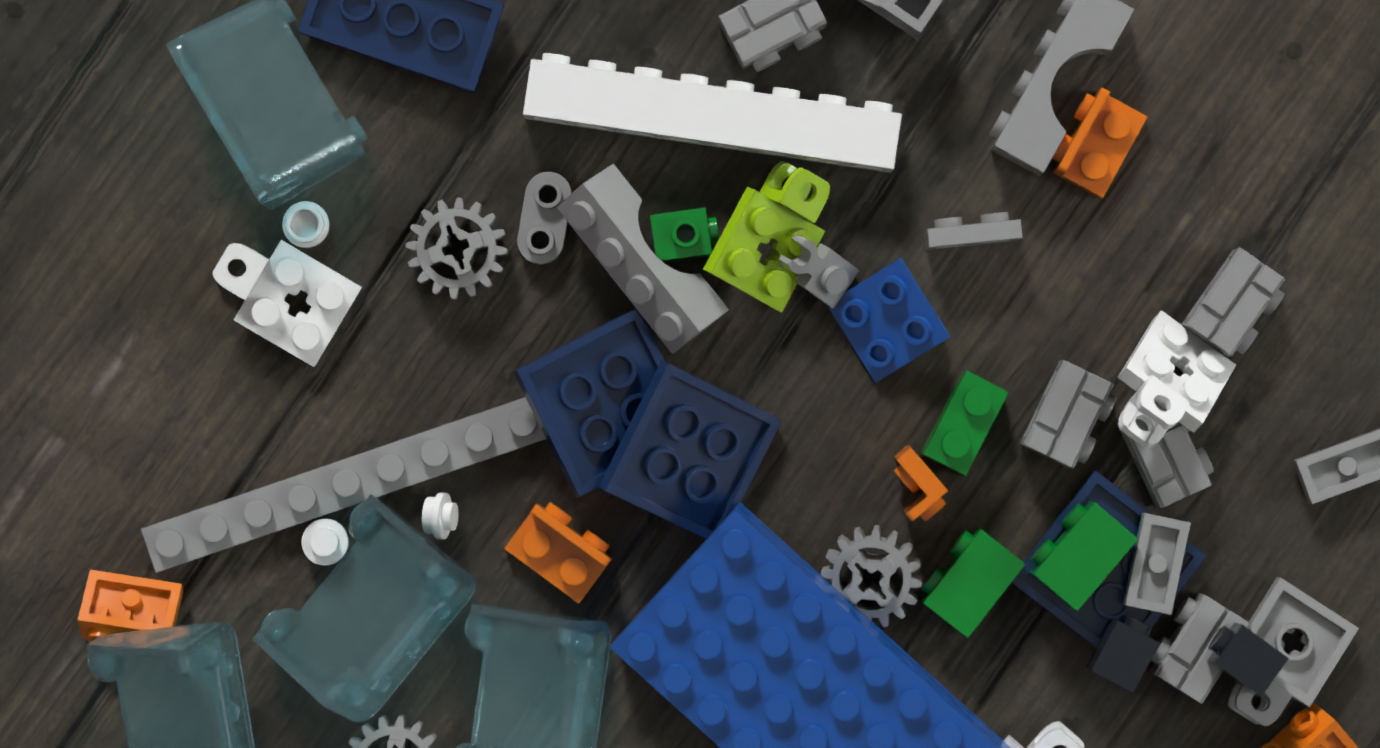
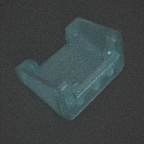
[166,0,368,210]
[252,494,477,722]
[456,604,611,748]
[86,622,255,748]

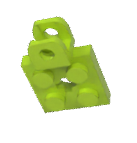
[703,161,830,313]

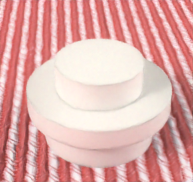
[282,201,330,248]
[422,493,459,539]
[302,519,349,565]

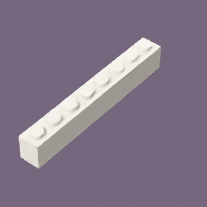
[523,53,902,173]

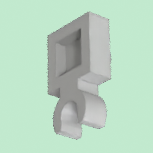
[779,235,860,309]

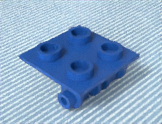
[828,258,950,383]

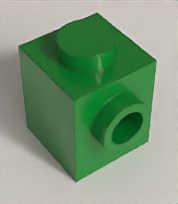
[650,207,719,263]

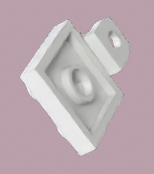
[213,240,362,367]
[1117,310,1236,449]

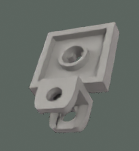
[1227,577,1359,726]

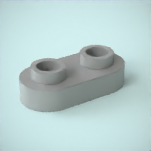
[517,172,572,265]

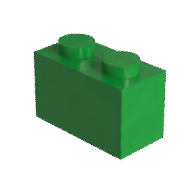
[920,371,1009,476]
[1029,501,1138,611]
[920,528,1026,638]

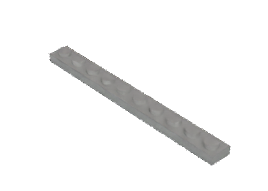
[141,397,546,573]

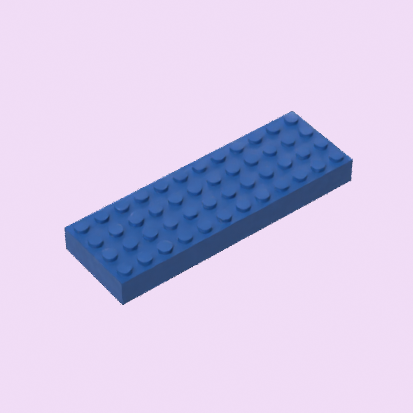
[610,502,1010,748]

